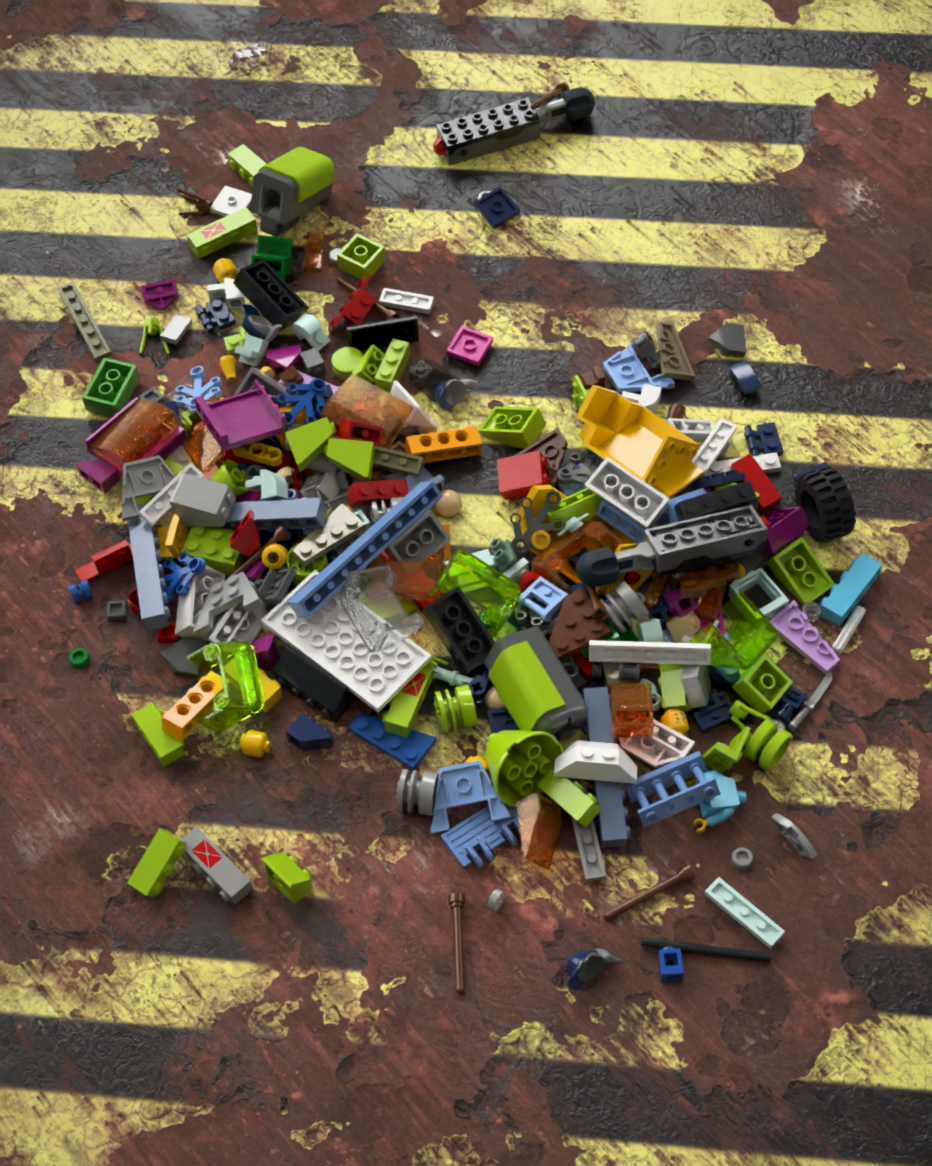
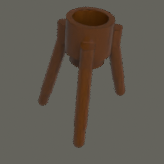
[177,189,212,216]

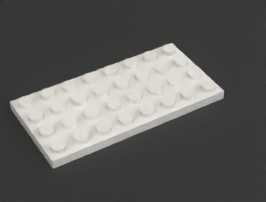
[261,570,432,712]

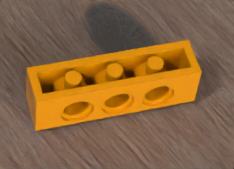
[405,427,483,463]
[161,671,230,742]

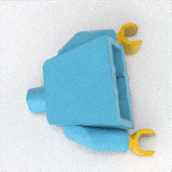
[685,770,747,834]

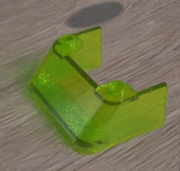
[428,548,522,638]
[689,591,779,670]
[187,641,264,733]

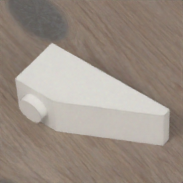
[666,418,715,442]

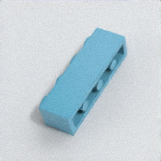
[819,553,883,627]

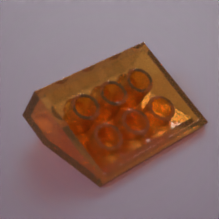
[320,373,414,449]
[89,399,179,469]

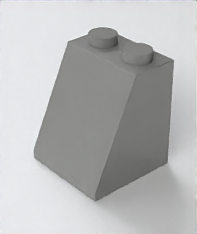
[169,473,236,527]

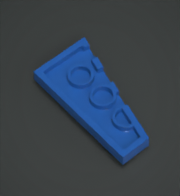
[348,713,437,770]

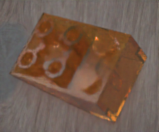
[184,421,227,474]
[611,683,653,738]
[516,792,562,870]

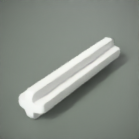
[832,605,866,654]

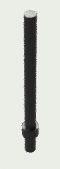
[641,937,771,962]

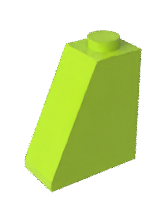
[285,417,337,471]
[324,438,375,482]

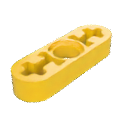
[232,442,283,466]

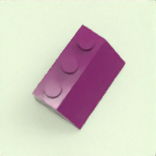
[760,507,810,555]

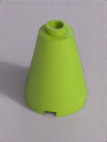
[211,460,250,497]

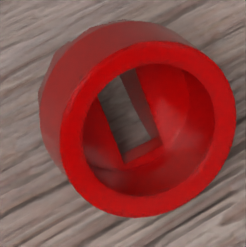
[624,570,641,585]

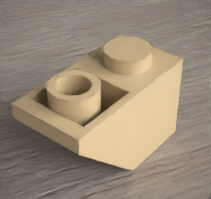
[666,611,706,643]

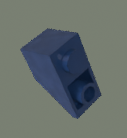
[286,714,334,751]

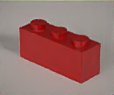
[730,453,782,515]
[347,479,409,506]

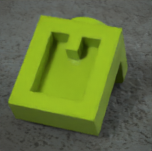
[224,327,248,355]
[181,410,202,433]

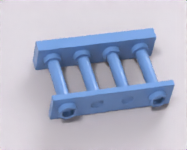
[596,500,670,544]
[624,751,721,828]

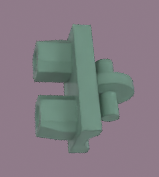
[490,538,519,573]

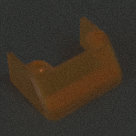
[531,521,623,595]
[365,548,446,600]

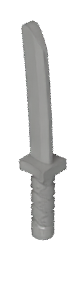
[788,671,832,730]

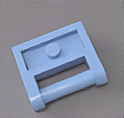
[517,576,568,622]

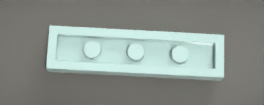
[705,877,785,949]

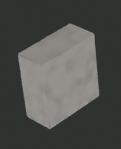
[681,664,711,708]

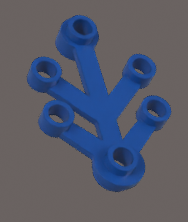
[276,378,327,428]
[162,552,206,602]

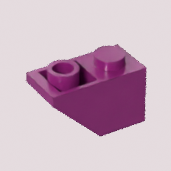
[663,587,704,617]

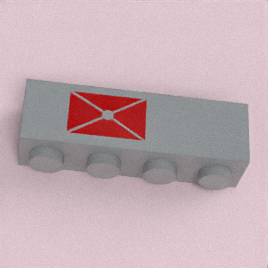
[181,827,253,906]

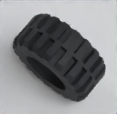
[794,466,856,543]

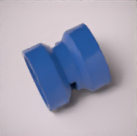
[69,579,93,604]

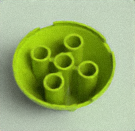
[484,730,563,807]

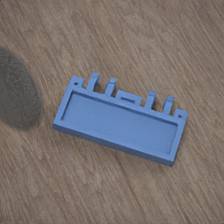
[441,802,532,868]

